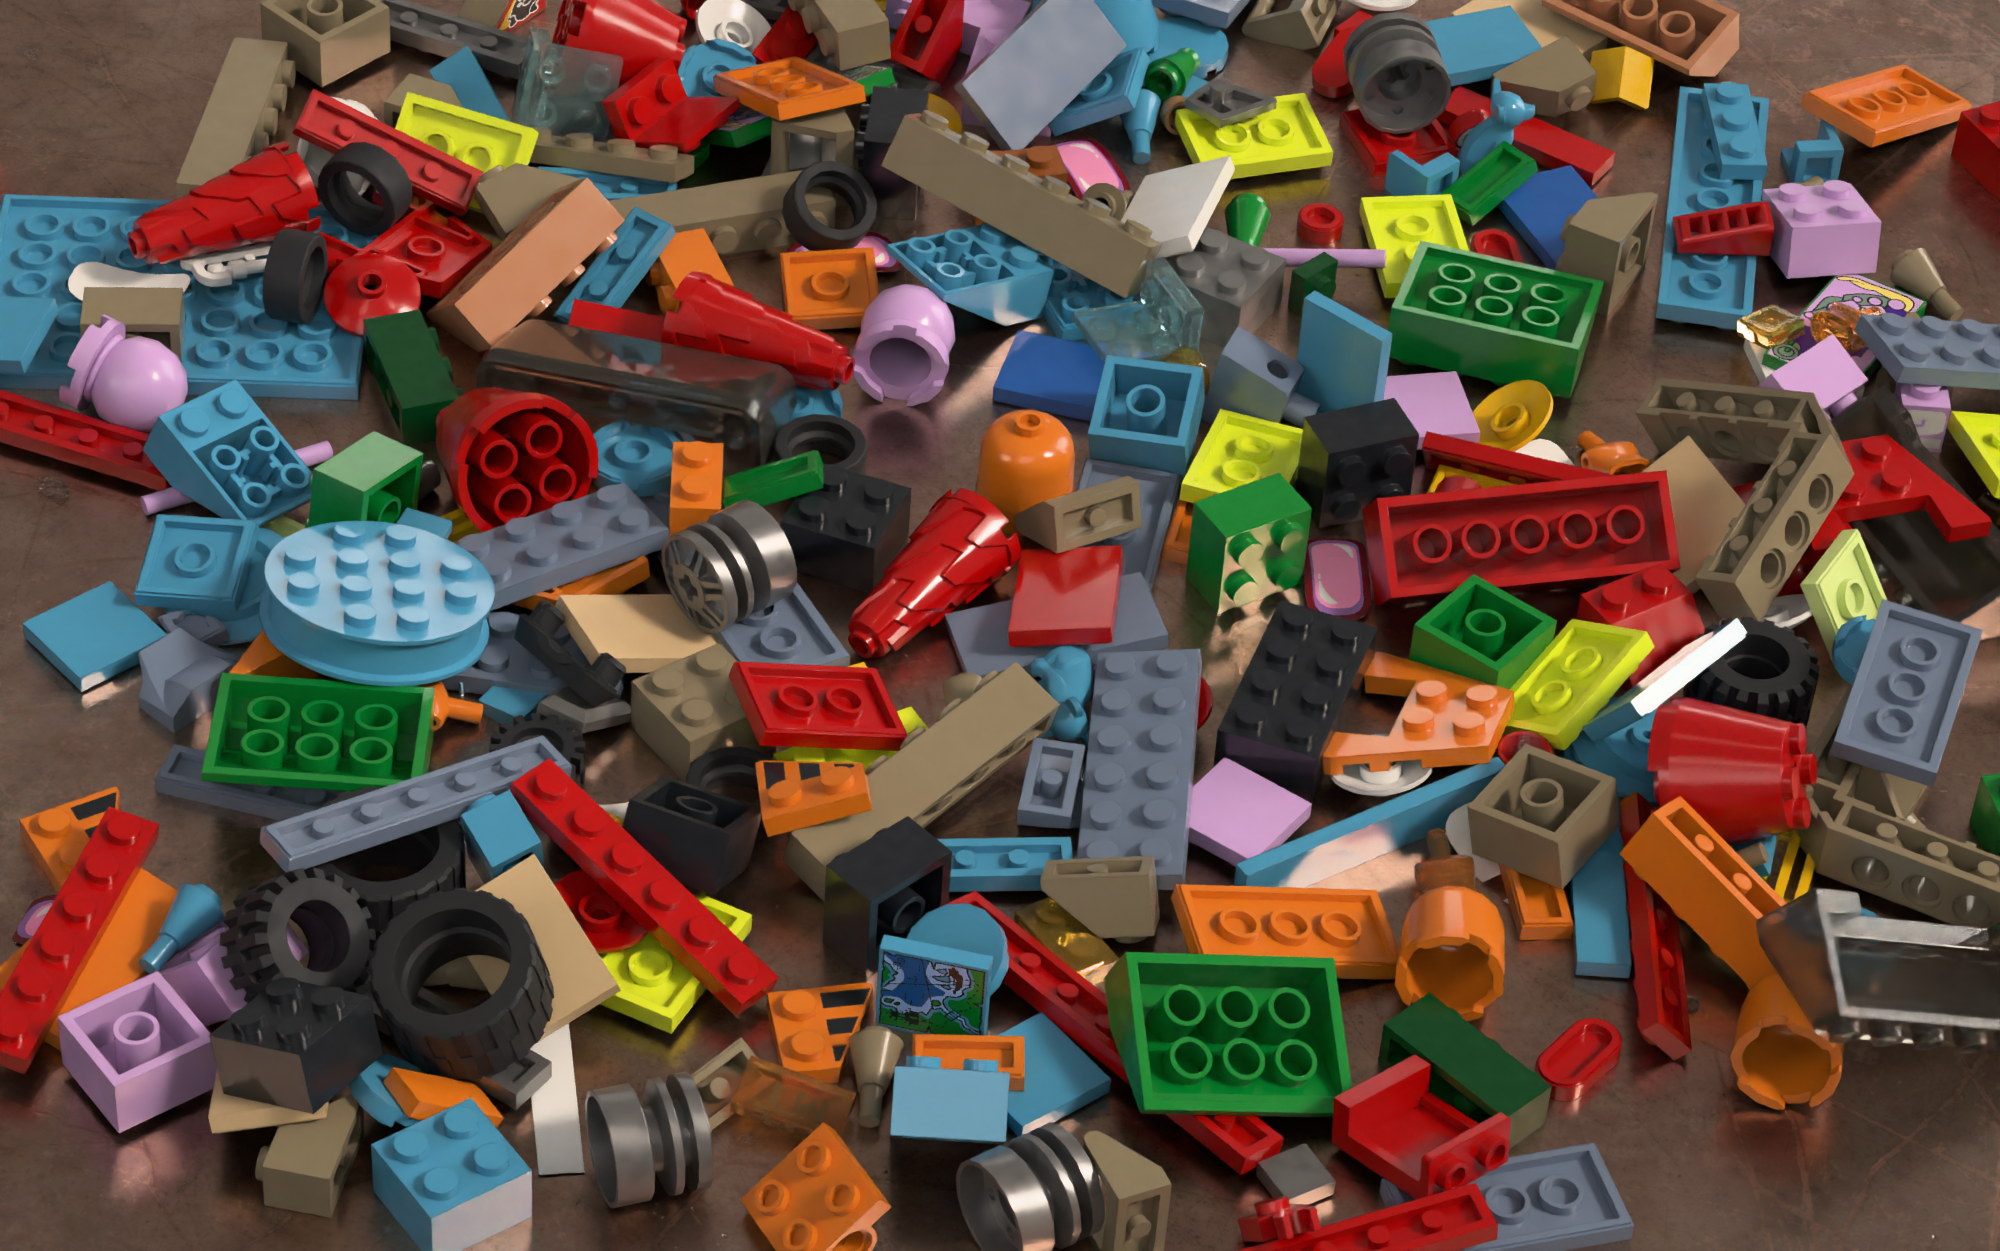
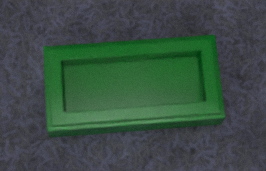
[1439,141,1538,226]
[722,450,824,508]

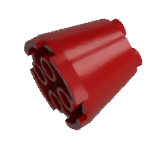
[541,0,687,100]
[436,387,599,532]
[1648,698,1817,847]

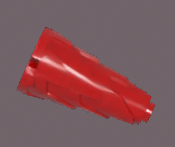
[127,142,321,265]
[661,270,855,391]
[848,487,1021,658]

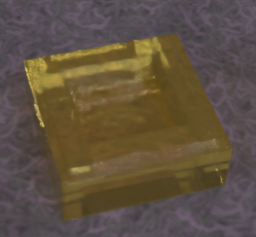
[1737,304,1805,350]

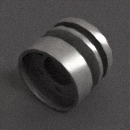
[1343,12,1451,134]
[662,499,797,634]
[585,1071,713,1208]
[956,1122,1105,1251]

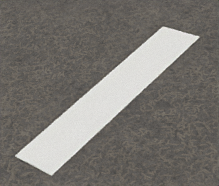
[530,1023,585,1175]

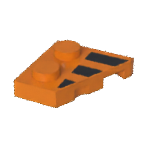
[755,760,873,837]
[19,786,121,893]
[766,982,873,1089]

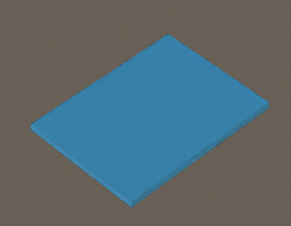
[0,194,379,400]

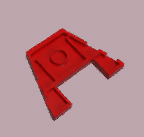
[317,190,492,298]
[1807,434,1992,565]

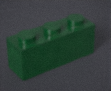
[363,309,464,446]
[1378,992,1552,1149]

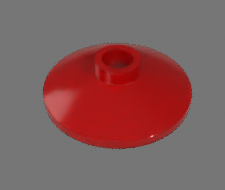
[324,253,421,338]
[555,869,649,953]

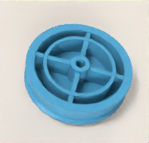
[259,521,495,686]

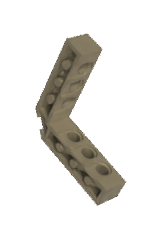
[1635,378,1854,621]
[1795,684,2000,942]

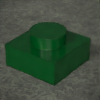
[1288,252,1338,316]

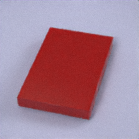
[1008,545,1124,647]
[728,662,908,751]

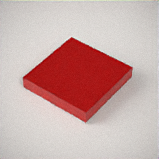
[1339,109,1458,178]

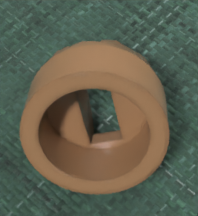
[1160,95,1186,135]

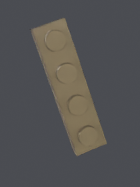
[530,127,694,183]

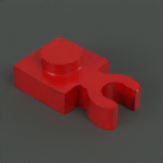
[1238,1196,1321,1242]

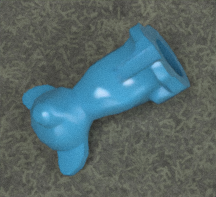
[1457,78,1535,174]
[1031,645,1094,750]

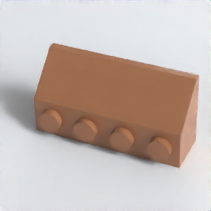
[1542,0,1739,77]
[425,177,625,352]

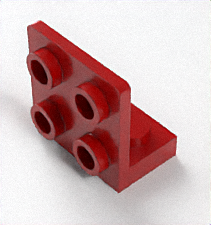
[602,57,741,154]

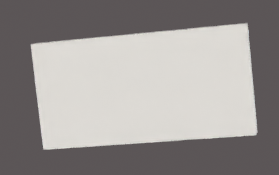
[1121,155,1235,260]

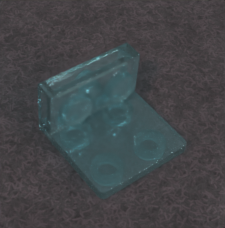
[511,27,623,143]
[1073,258,1204,364]

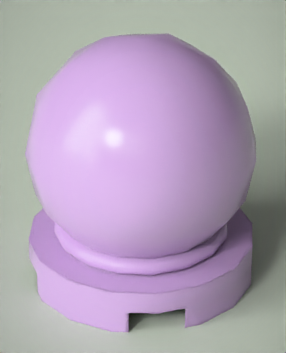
[853,284,955,406]
[59,314,188,433]

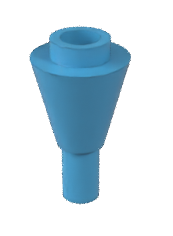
[1119,89,1161,165]
[139,883,224,974]

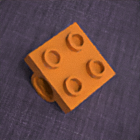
[739,1122,892,1251]

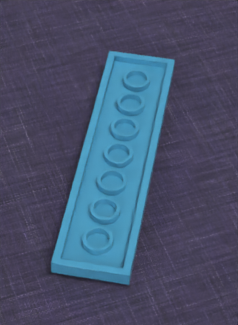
[1655,86,1769,331]

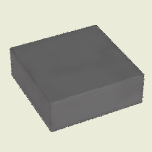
[1256,1143,1336,1204]

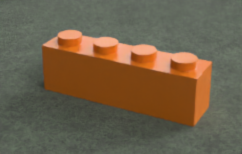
[1619,796,1833,990]

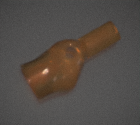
[1810,302,1883,353]
[1414,828,1478,895]

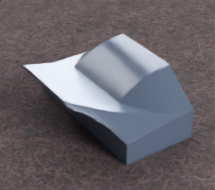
[138,627,239,733]
[1017,737,1086,830]

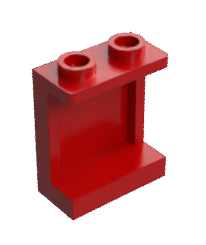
[1332,1054,1511,1199]

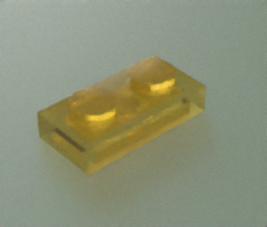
[1014,897,1119,985]

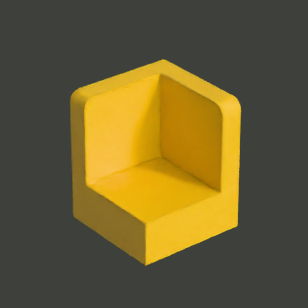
[1590,46,1655,110]

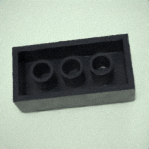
[1213,600,1378,803]

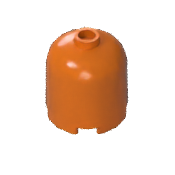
[975,409,1075,536]
[1395,885,1505,1021]
[1730,971,1845,1110]

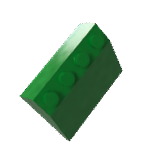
[1388,241,1604,399]
[202,673,435,792]
[1104,952,1352,1117]

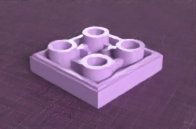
[1384,371,1480,450]
[1188,757,1312,867]

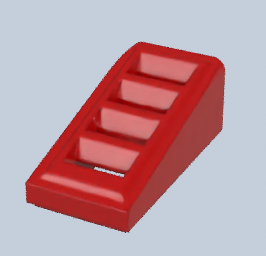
[1672,202,1774,256]

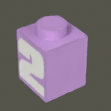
[1888,383,1951,453]

